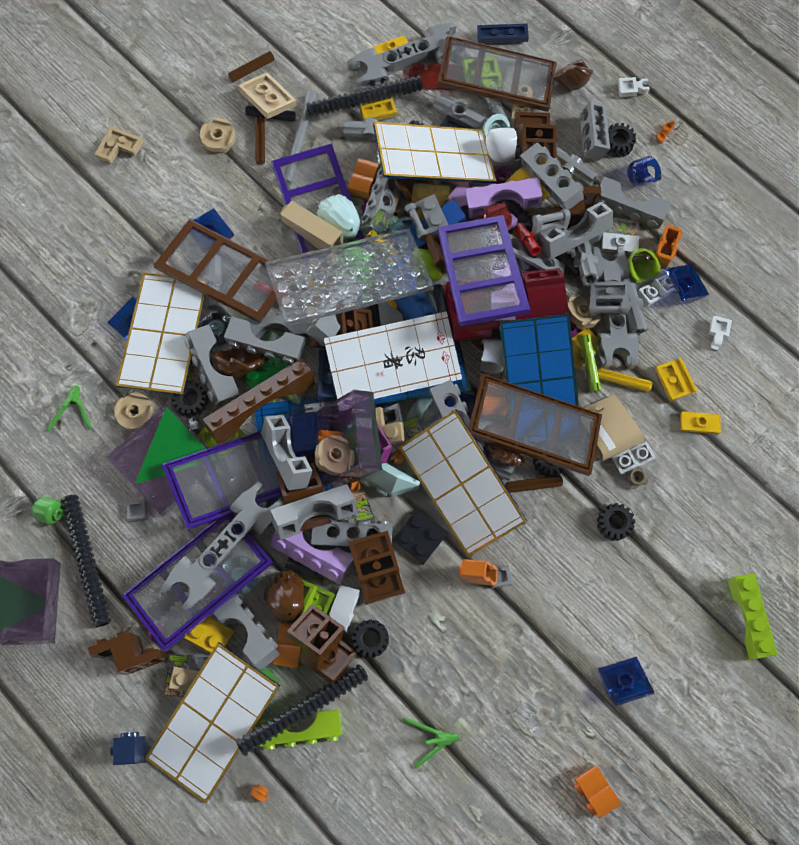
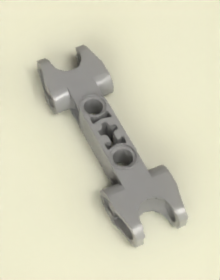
[347,23,466,90]
[591,247,639,369]
[161,481,283,611]

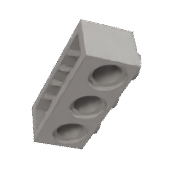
[580,101,610,161]

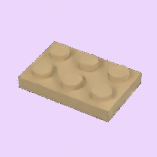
[238,73,297,119]

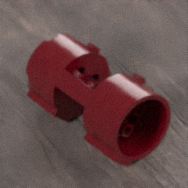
[445,268,568,343]

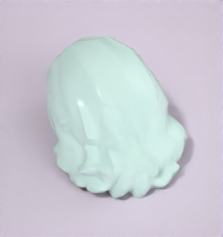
[317,194,360,239]

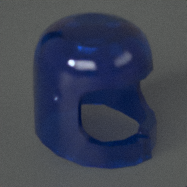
[627,155,662,186]

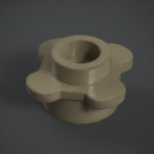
[625,467,648,489]

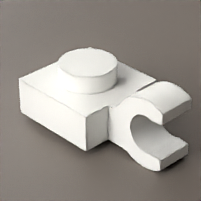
[708,316,732,351]

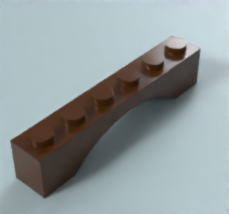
[203,359,315,445]

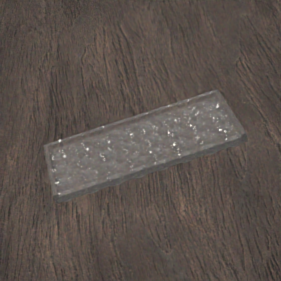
[265,228,434,326]

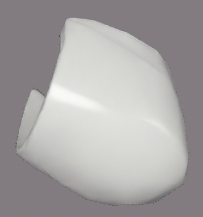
[486,128,517,163]
[480,338,505,374]

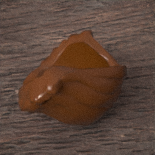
[554,59,593,90]

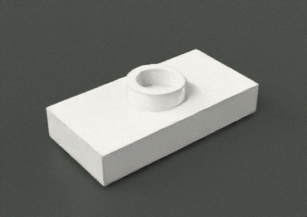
[601,232,639,255]

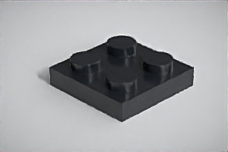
[393,509,448,565]

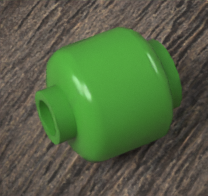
[32,496,63,525]

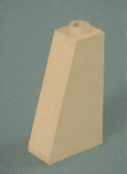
[280,201,344,259]

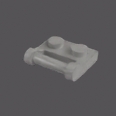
[405,194,448,240]
[531,208,571,245]
[590,281,629,316]

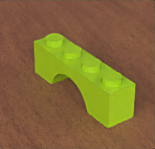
[728,573,778,660]
[255,709,343,751]

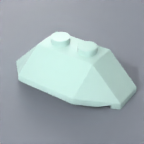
[354,459,420,497]

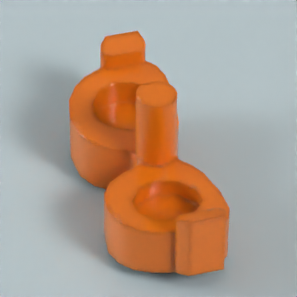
[656,121,675,144]

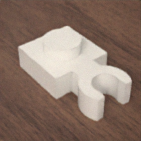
[617,77,650,97]

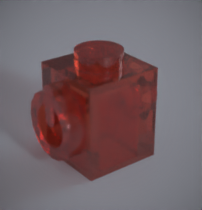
[483,202,512,235]

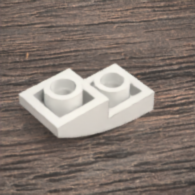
[637,274,678,307]
[612,441,656,475]
[329,585,360,632]

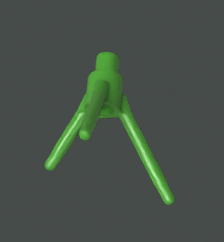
[46,385,92,431]
[403,718,459,769]

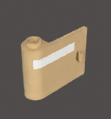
[579,394,644,461]

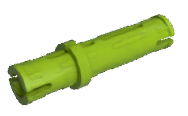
[578,334,602,392]

